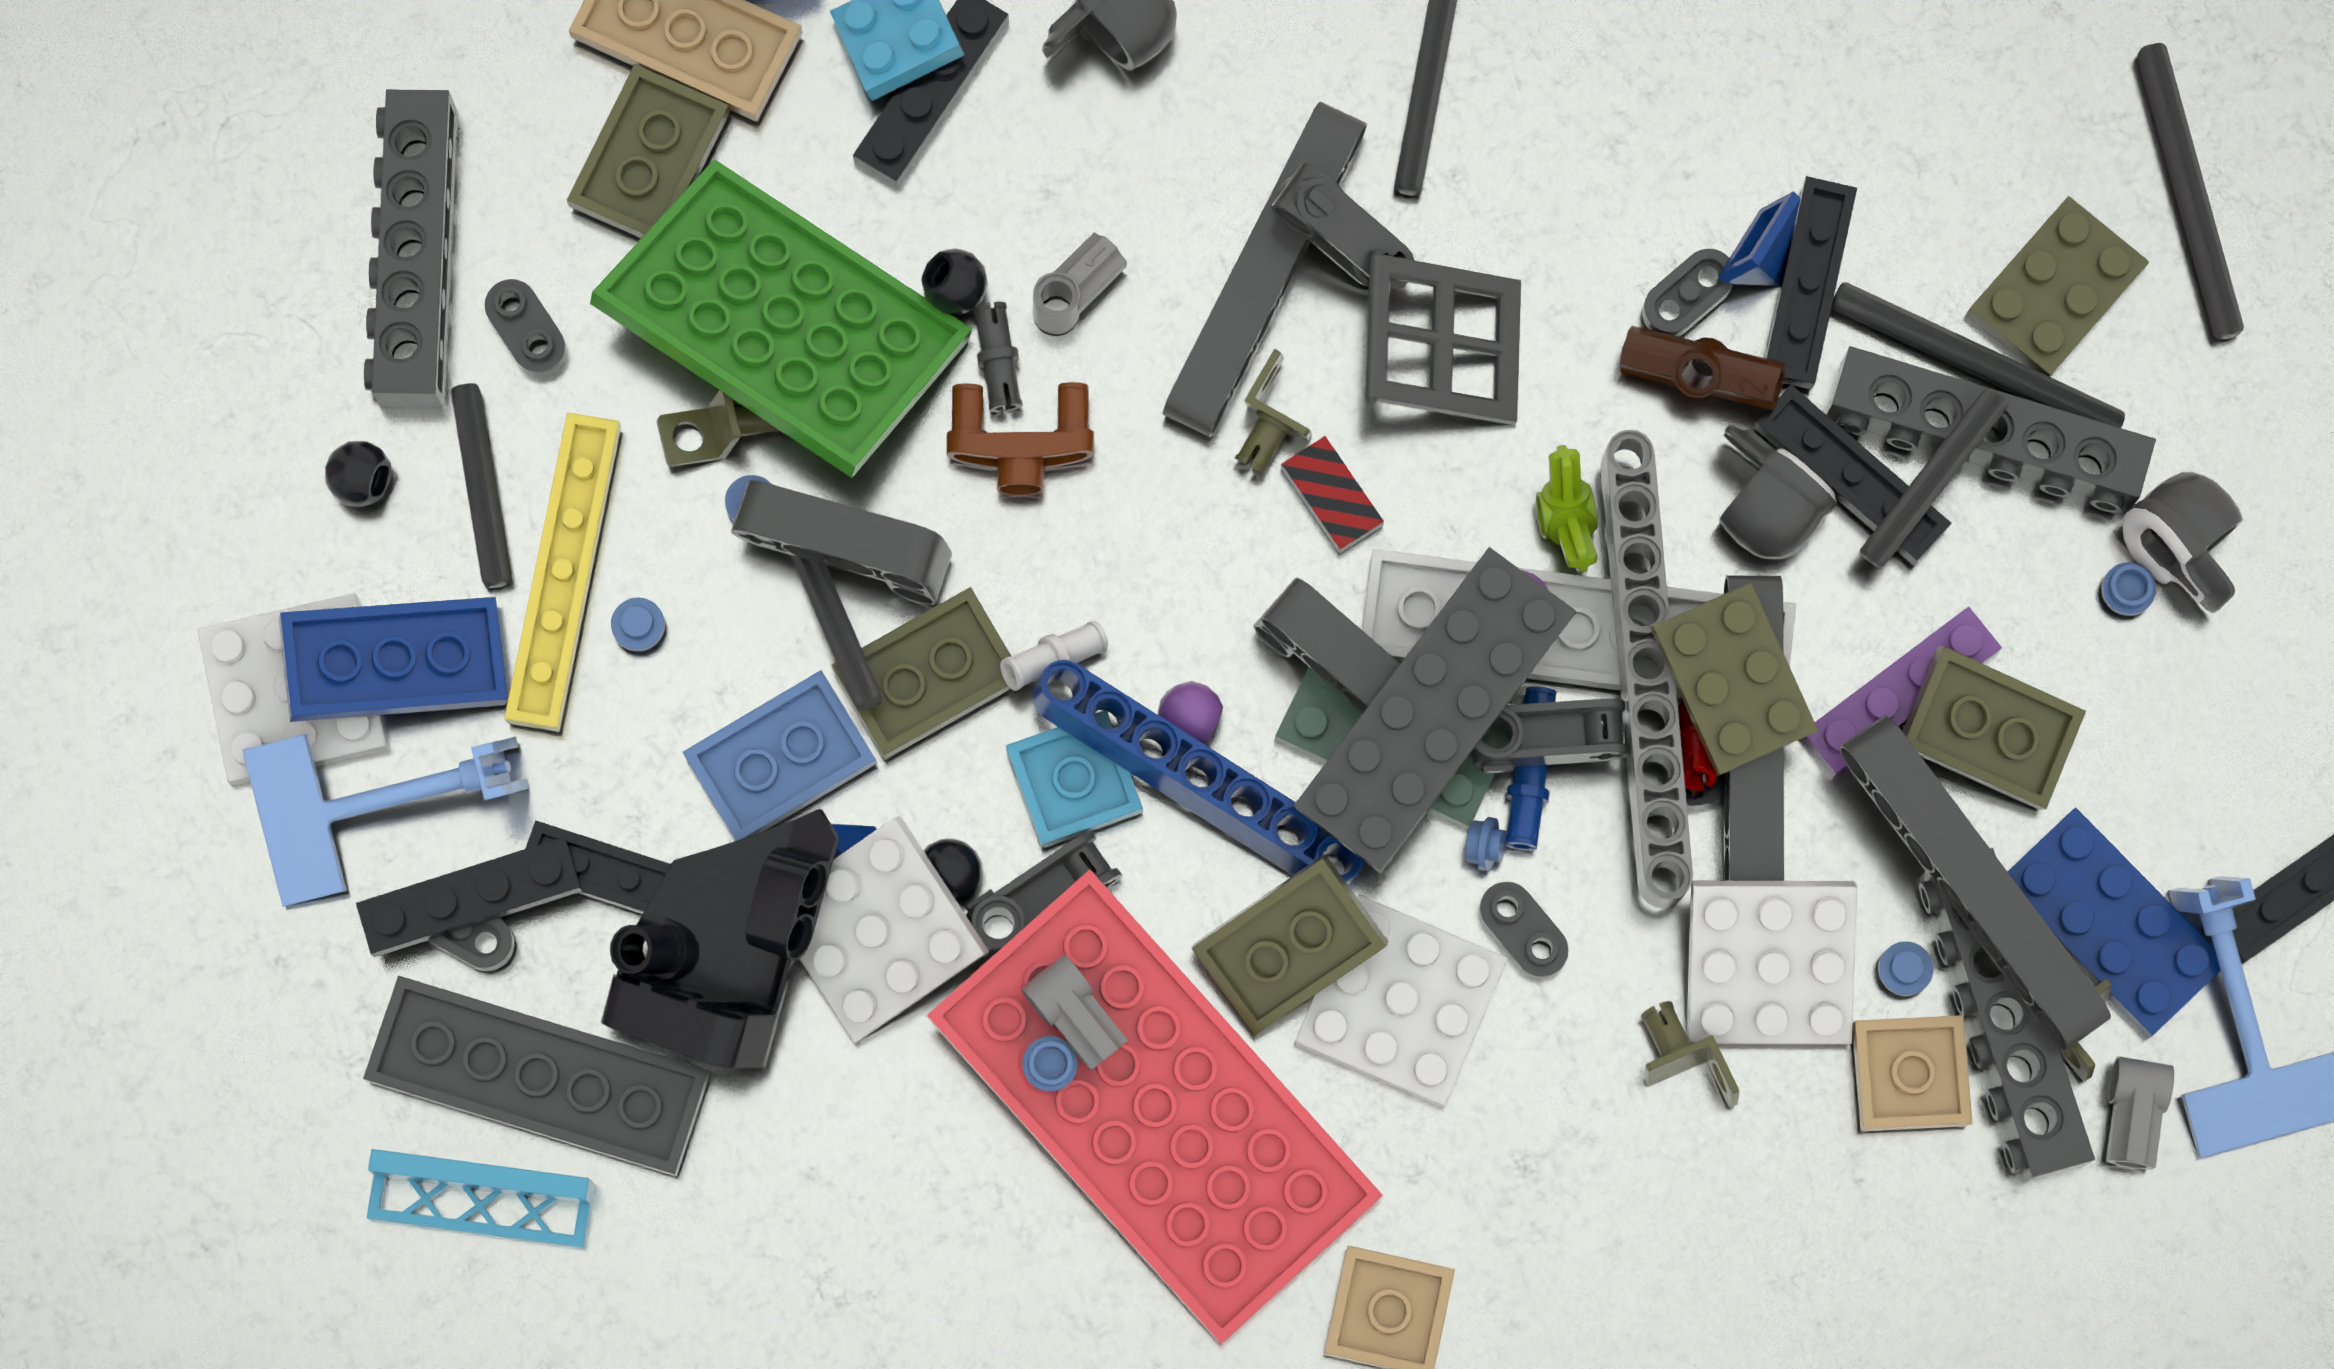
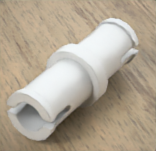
[1000,620,1108,691]

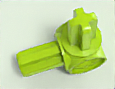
[1536,445,1598,573]

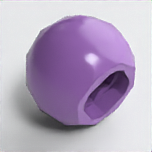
[1158,681,1223,744]

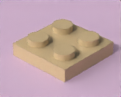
[1852,1015,1973,1132]
[1324,1245,1455,1369]

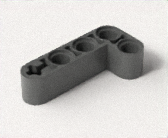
[731,480,952,605]
[1253,578,1400,713]

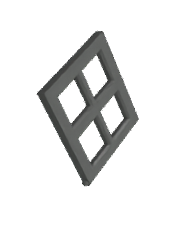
[1365,250,1521,425]

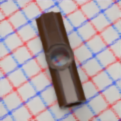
[1619,325,1786,410]

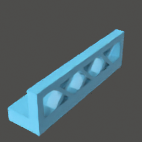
[366,1149,595,1249]

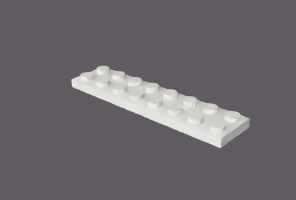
[1362,549,1797,698]

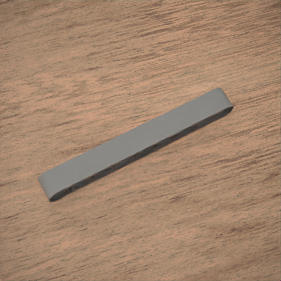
[1601,429,1693,908]

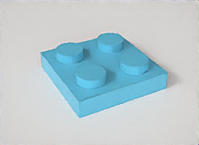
[830,0,965,101]
[1005,710,1143,849]

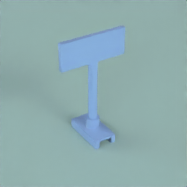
[242,734,529,907]
[2168,876,2334,1158]

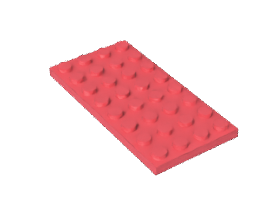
[926,869,1383,1344]

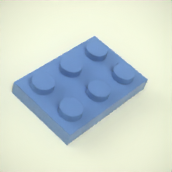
[682,670,877,841]

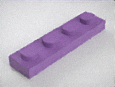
[1802,606,2002,777]

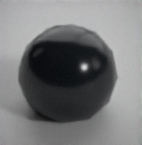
[921,248,988,315]
[325,441,391,507]
[923,838,983,904]

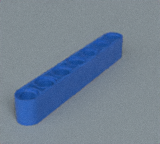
[1032,660,1364,885]

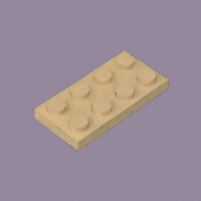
[568,0,803,122]

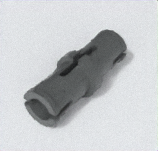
[973,301,1023,412]

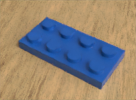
[279,597,508,722]
[2007,807,2221,1039]

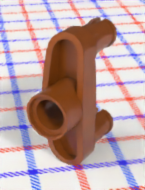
[946,382,1095,496]

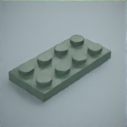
[1275,666,1510,831]

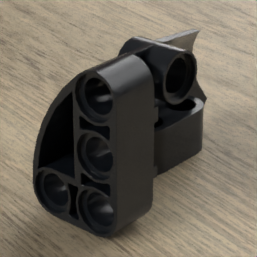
[601,809,839,1069]

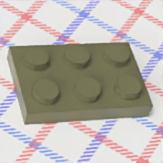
[567,64,730,238]
[1966,196,2150,377]
[1650,583,1819,776]
[831,587,1012,760]
[1902,646,2086,810]
[1191,854,1389,1036]

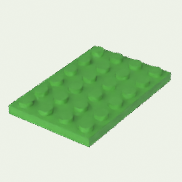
[590,159,972,478]

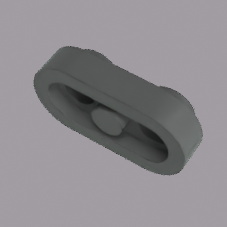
[1642,249,1733,337]
[484,279,567,378]
[1478,882,1569,980]
[427,918,514,971]

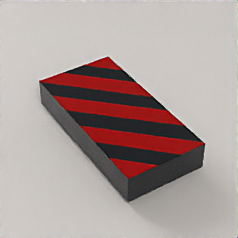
[1281,436,1384,554]

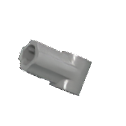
[1033,232,1127,335]
[1021,954,1128,1071]
[2106,1056,2174,1170]

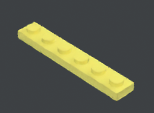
[504,412,621,732]

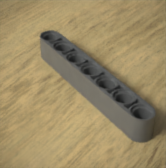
[1162,101,1367,437]
[1724,575,1784,881]
[1839,715,2111,1050]

